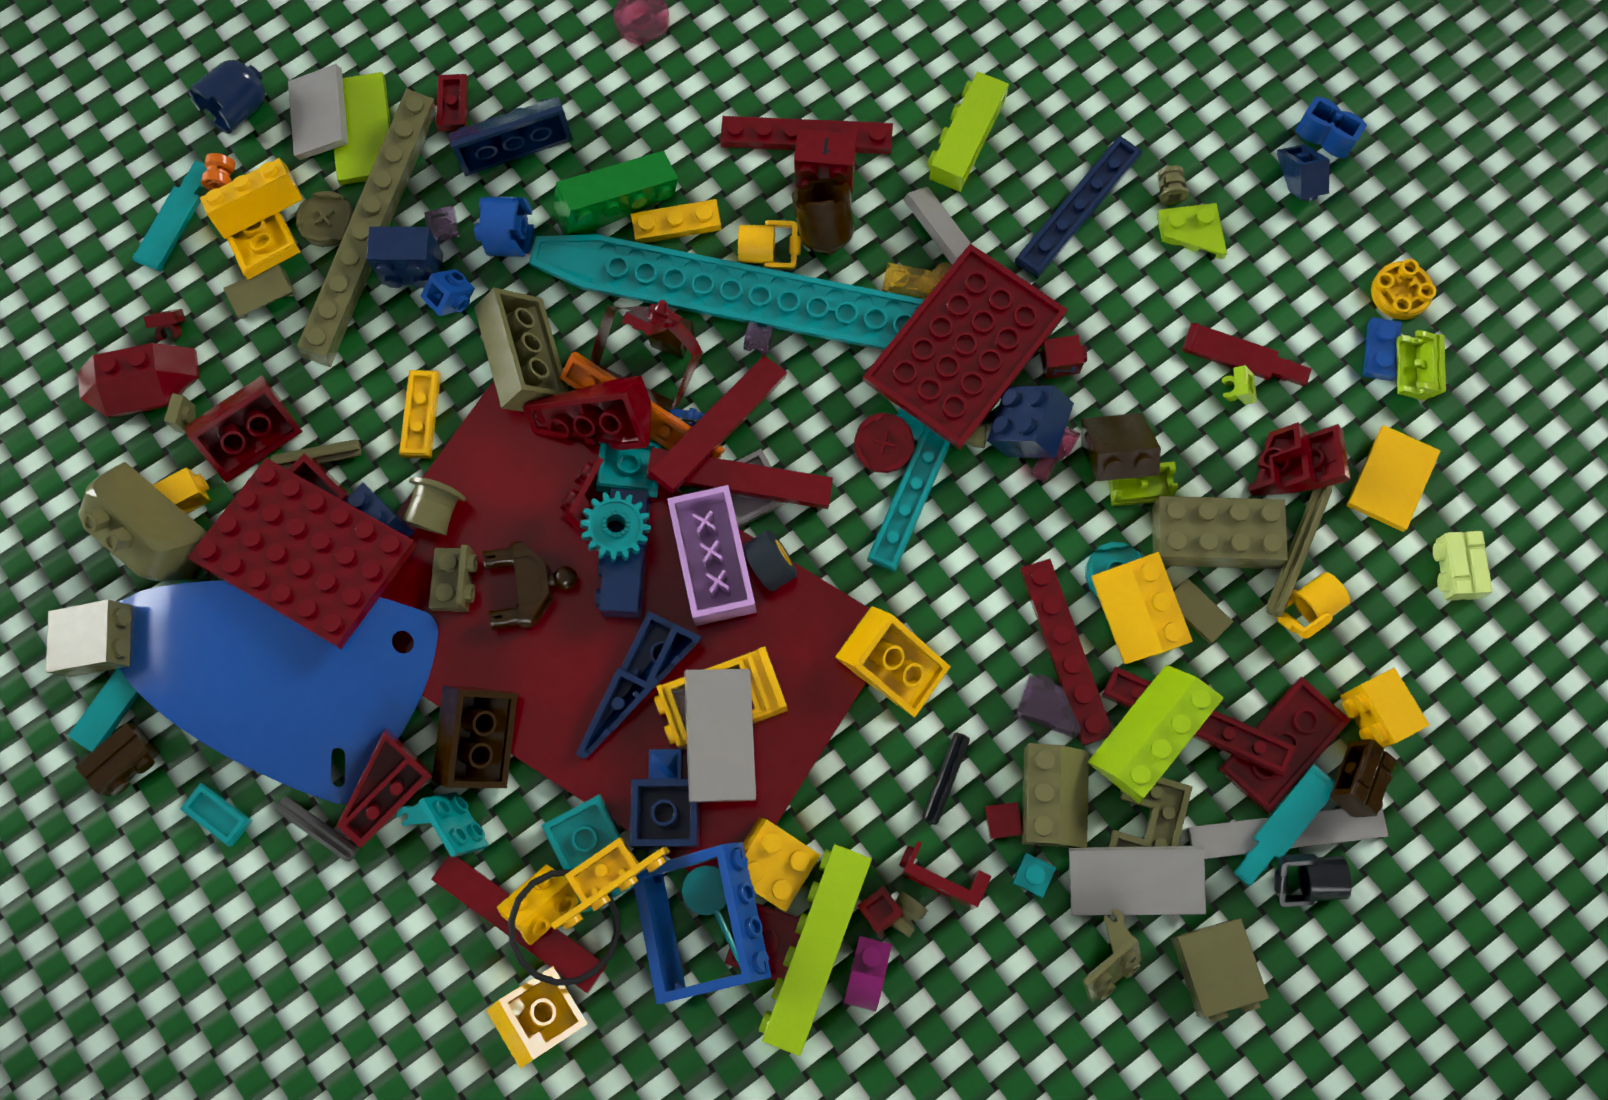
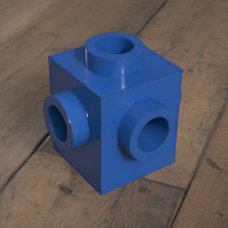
[420,269,475,316]

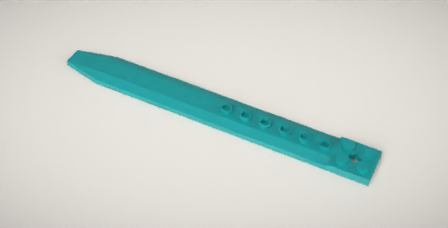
[529,234,925,351]

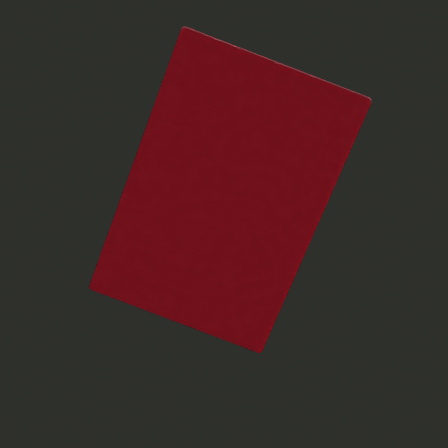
[380,382,870,872]

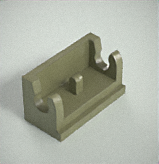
[223,264,296,319]

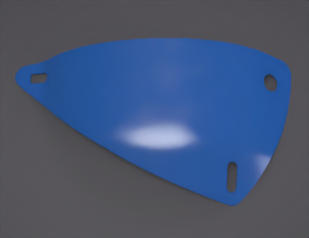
[118,581,439,804]

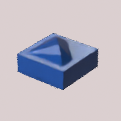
[648,749,682,779]

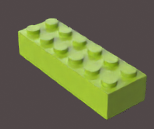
[759,844,872,1056]

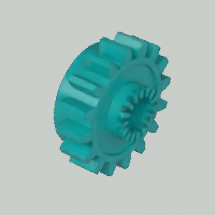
[580,491,651,562]

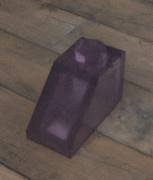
[1014,674,1081,738]

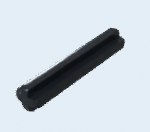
[922,733,970,825]

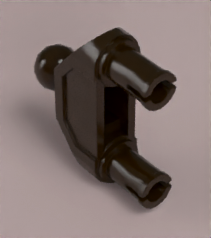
[482,541,578,630]

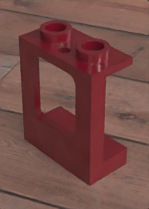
[898,841,992,910]

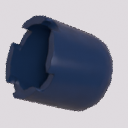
[188,60,265,134]

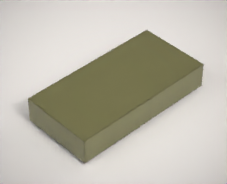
[1174,578,1234,645]

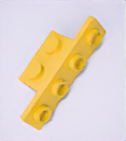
[551,837,670,930]

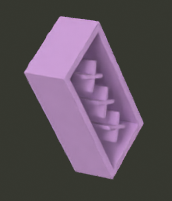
[667,485,757,626]

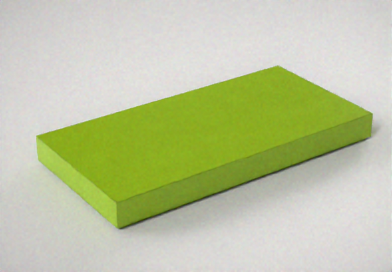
[334,72,391,185]

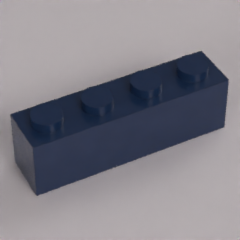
[595,489,651,619]

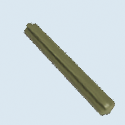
[1266,486,1332,617]

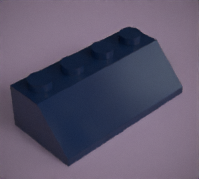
[449,96,573,177]

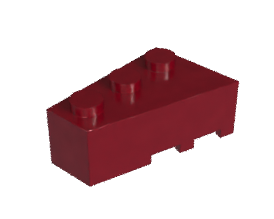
[337,728,432,848]

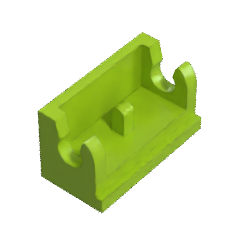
[1396,330,1446,401]
[1108,461,1178,507]

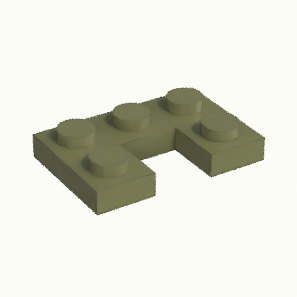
[1107,777,1193,847]

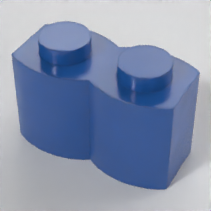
[1295,97,1367,159]

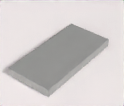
[684,669,756,803]
[1069,846,1206,915]

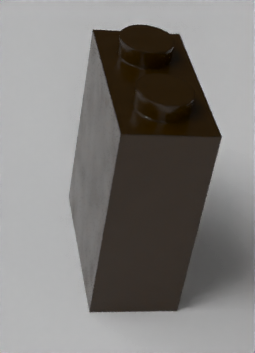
[1081,413,1161,481]

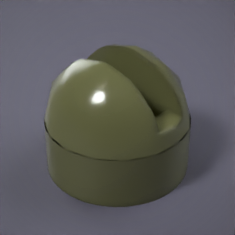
[967,424,987,448]

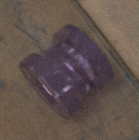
[743,321,774,355]

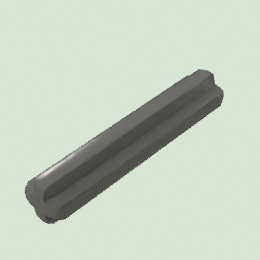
[275,797,359,862]

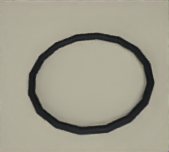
[508,869,620,986]

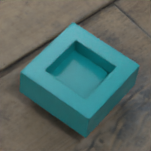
[1012,853,1056,898]

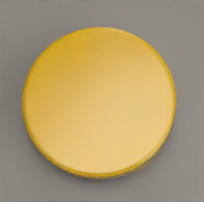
[1371,259,1436,320]

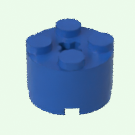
[474,197,534,257]

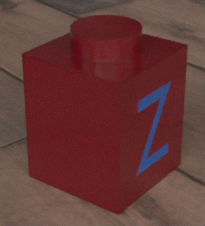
[1039,335,1087,379]

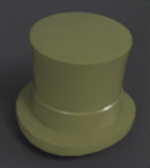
[402,477,466,535]

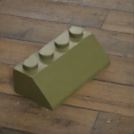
[474,287,569,412]

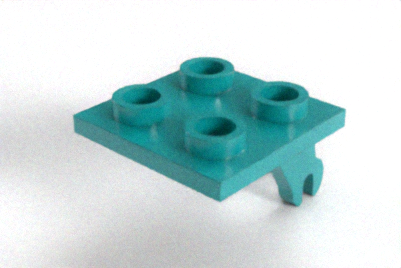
[397,792,489,857]

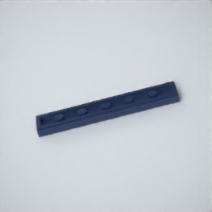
[1014,135,1143,279]

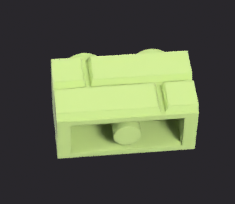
[1433,531,1493,601]

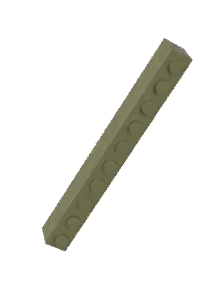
[297,89,436,367]

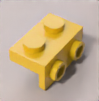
[496,864,579,945]

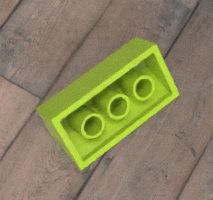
[1087,665,1224,804]

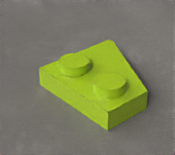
[1157,203,1227,259]

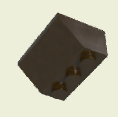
[432,685,518,788]

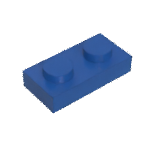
[1363,317,1402,381]

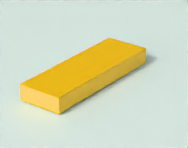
[399,370,441,459]

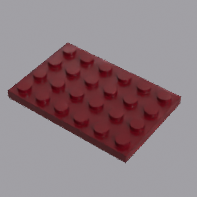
[863,243,1068,450]
[187,458,417,650]

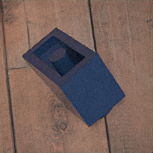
[1277,144,1330,201]

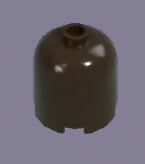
[791,178,854,255]

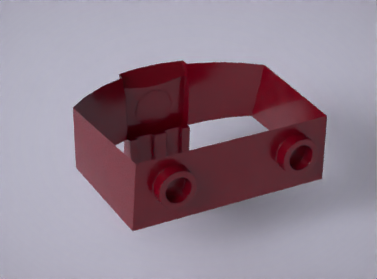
[590,300,703,411]

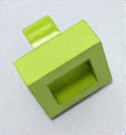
[1222,365,1257,405]

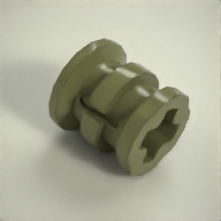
[1157,165,1189,205]

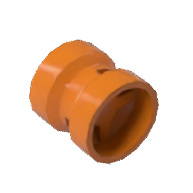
[201,153,236,190]

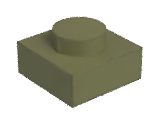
[164,393,196,433]

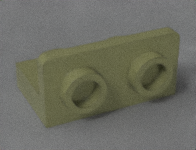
[429,545,478,612]

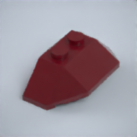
[77,343,200,418]

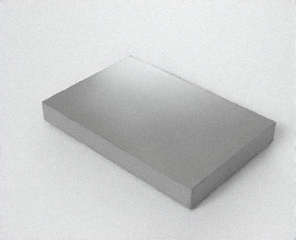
[288,64,348,160]

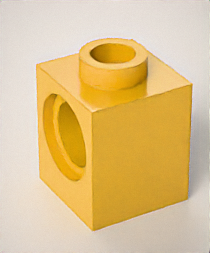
[153,467,210,514]

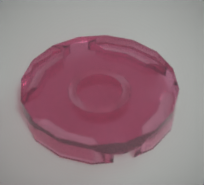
[613,0,670,44]

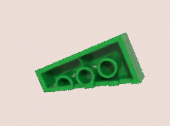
[553,150,678,235]

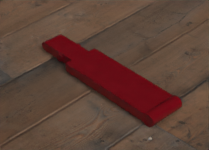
[1182,323,1312,386]

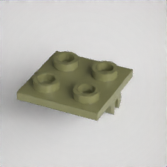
[1083,909,1142,1003]

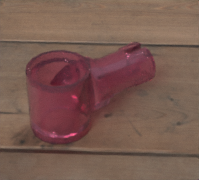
[1031,426,1081,482]

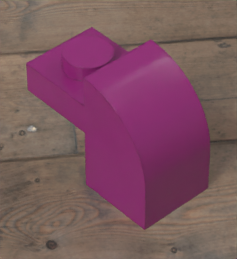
[843,936,892,1012]

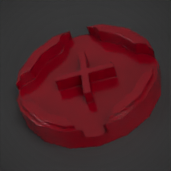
[854,413,915,473]

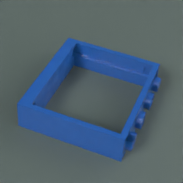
[634,842,772,1005]

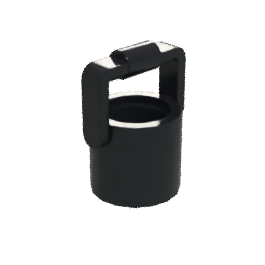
[1274,854,1352,907]

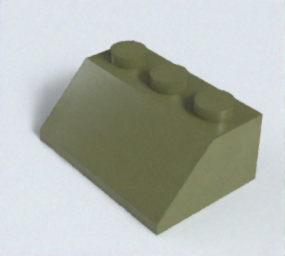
[1021,743,1089,848]

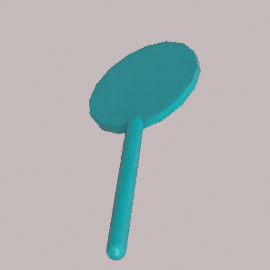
[682,865,740,967]

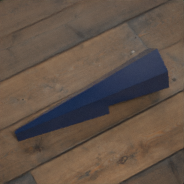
[575,611,702,759]

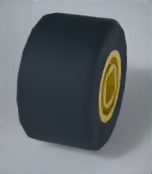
[743,530,797,592]

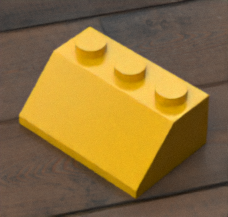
[200,158,303,239]
[1091,552,1193,664]

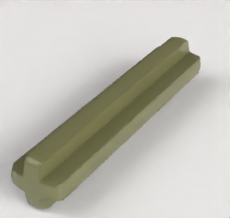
[271,439,362,470]

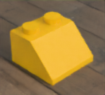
[486,966,587,1069]

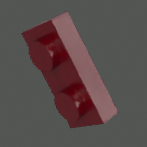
[436,74,469,131]

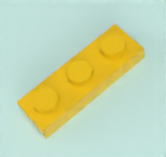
[631,199,722,244]

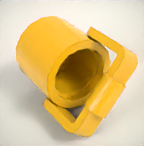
[738,220,801,270]
[1274,572,1350,639]

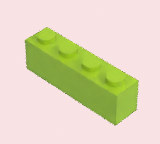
[927,71,1009,192]

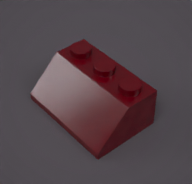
[185,375,303,483]

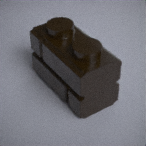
[75,722,160,797]
[1329,739,1396,818]

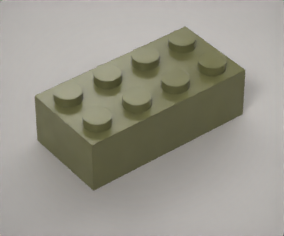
[1152,496,1288,569]

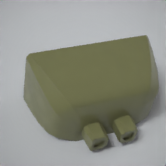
[78,462,207,581]

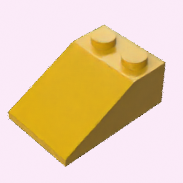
[835,606,951,717]

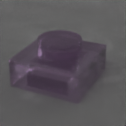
[424,206,460,242]

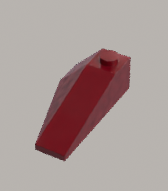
[522,376,651,450]

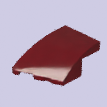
[1248,422,1350,495]

